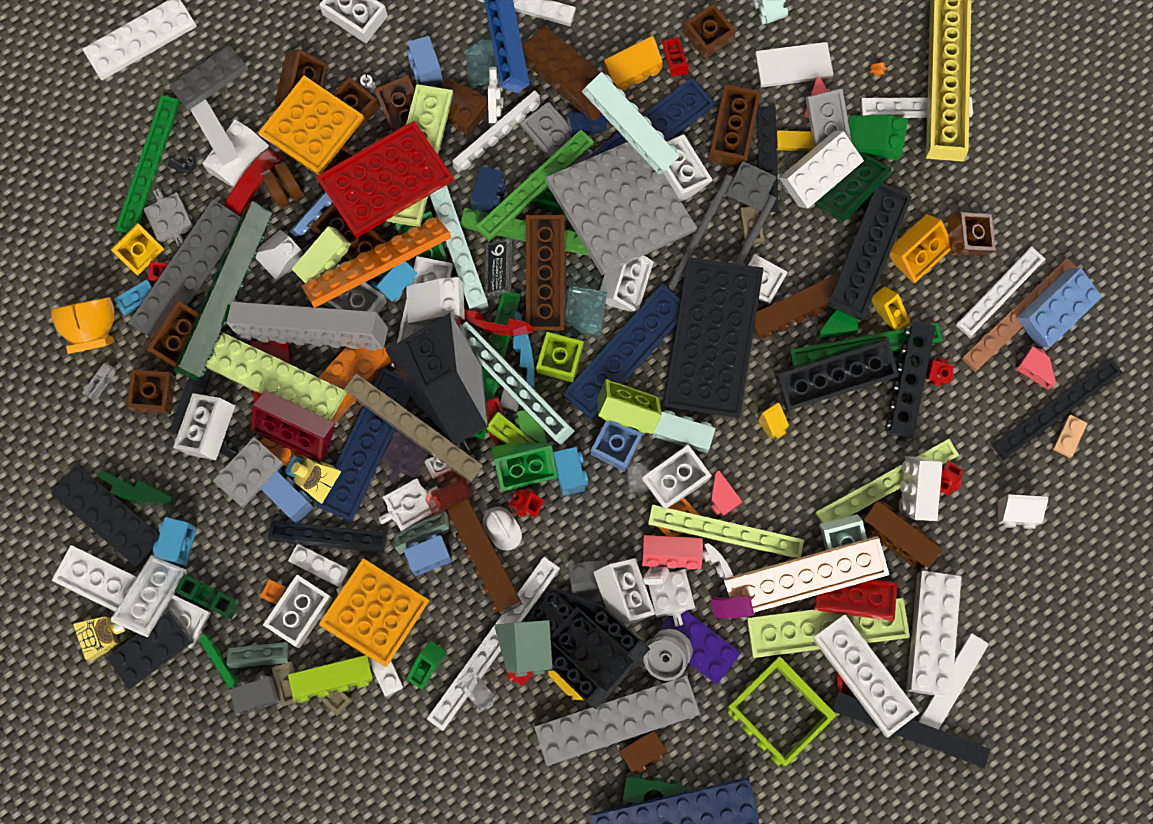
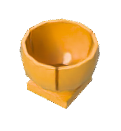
[51,297,115,354]

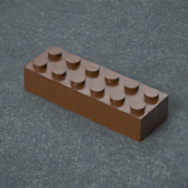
[522,26,617,122]
[526,215,566,331]

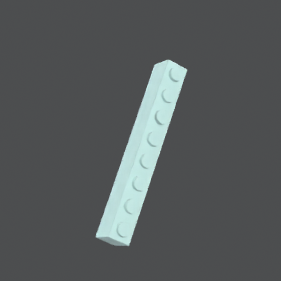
[429,186,488,312]
[463,322,574,444]

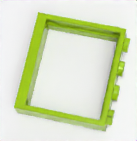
[727,657,837,766]

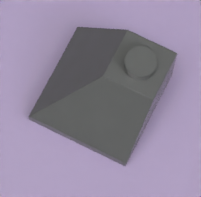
[568,561,607,603]

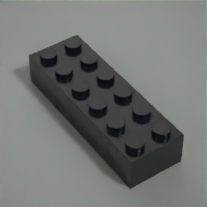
[774,338,899,411]

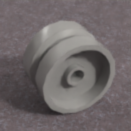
[643,629,693,681]

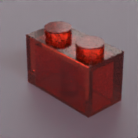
[425,478,473,516]

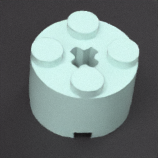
[753,0,788,25]

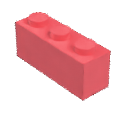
[642,535,703,569]

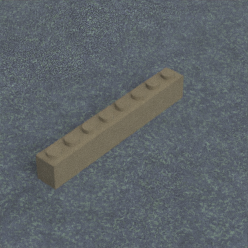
[345,374,483,483]

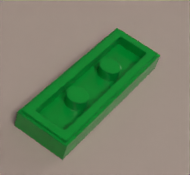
[199,634,240,688]

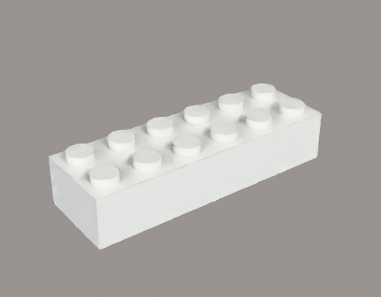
[906,571,962,697]

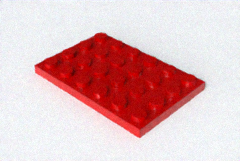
[317,121,454,238]

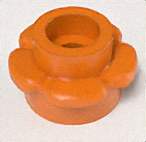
[869,63,887,77]

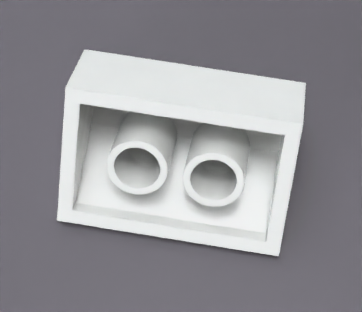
[202,120,269,188]
[663,135,712,202]
[597,256,653,313]

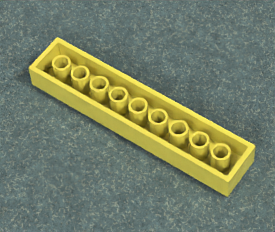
[926,0,971,161]

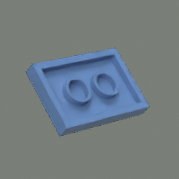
[288,191,332,237]

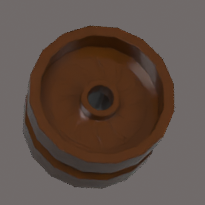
[261,161,304,210]

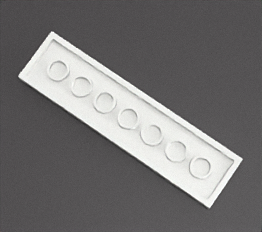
[52,545,211,649]

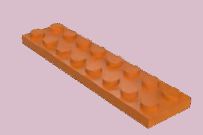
[302,217,452,308]

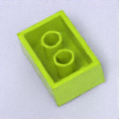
[597,379,662,434]

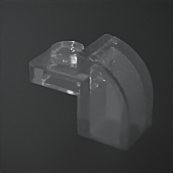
[457,669,497,712]

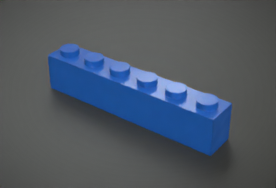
[484,0,530,93]

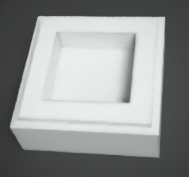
[643,567,669,585]

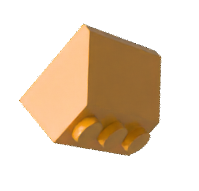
[603,36,662,91]
[889,214,951,283]

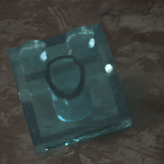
[465,40,498,85]

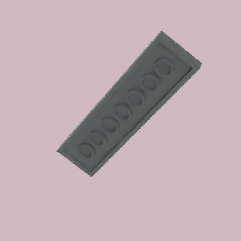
[128,199,241,336]

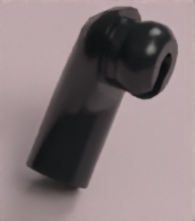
[168,158,196,174]
[219,434,239,459]

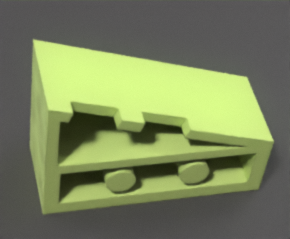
[292,227,351,284]

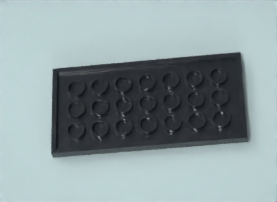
[664,257,764,419]

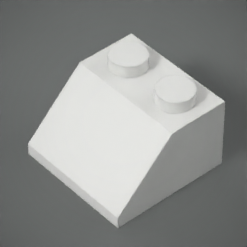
[998,494,1048,529]

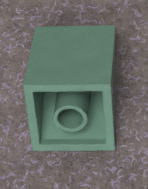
[494,621,552,676]

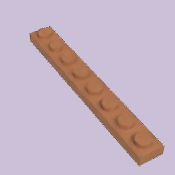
[962,258,1077,372]

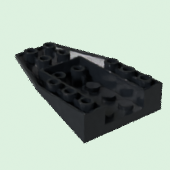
[385,312,489,445]
[526,587,650,709]

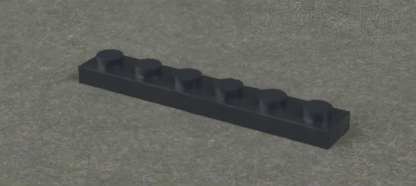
[757,106,779,213]
[268,521,388,553]

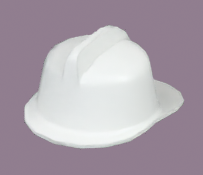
[483,507,522,551]

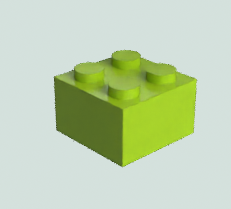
[536,332,584,383]

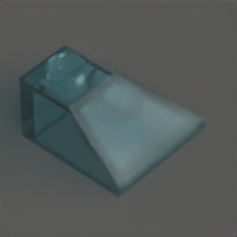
[566,287,607,336]

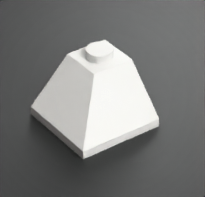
[255,230,304,281]

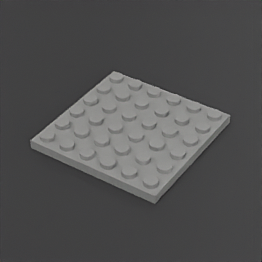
[545,142,697,275]

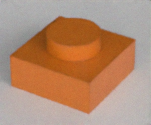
[260,579,288,605]

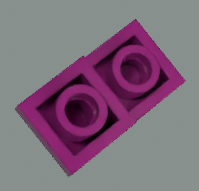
[711,595,755,618]

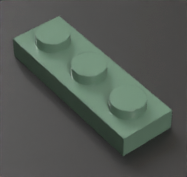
[394,511,449,552]
[227,642,289,669]

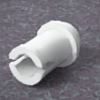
[360,75,376,94]

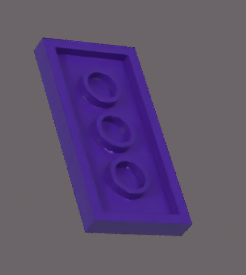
[656,611,741,685]

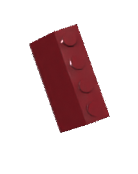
[251,391,335,463]

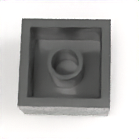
[229,675,281,714]

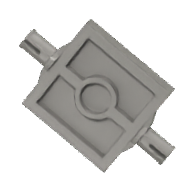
[144,189,193,247]

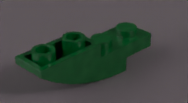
[97,470,177,506]

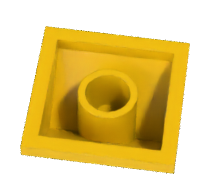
[110,223,164,276]

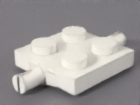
[488,67,504,127]
[378,479,440,531]
[649,568,695,627]

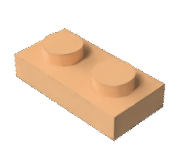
[1053,415,1088,458]

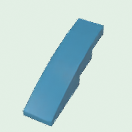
[513,311,535,390]

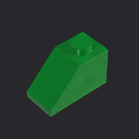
[818,310,859,339]
[406,641,447,690]

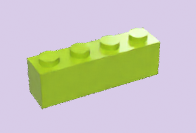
[288,655,373,703]

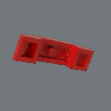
[224,148,284,217]
[464,309,534,336]

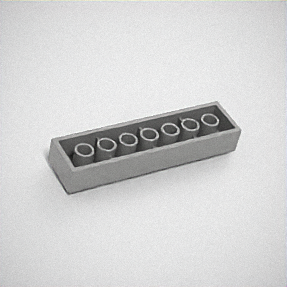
[226,302,388,351]
[535,676,700,766]

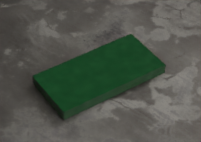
[814,152,892,223]

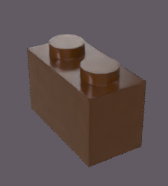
[619,731,667,774]

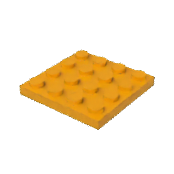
[258,76,364,175]
[319,558,429,668]

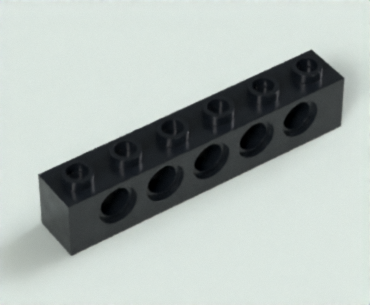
[885,321,936,439]

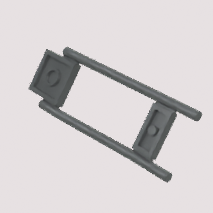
[667,161,776,293]

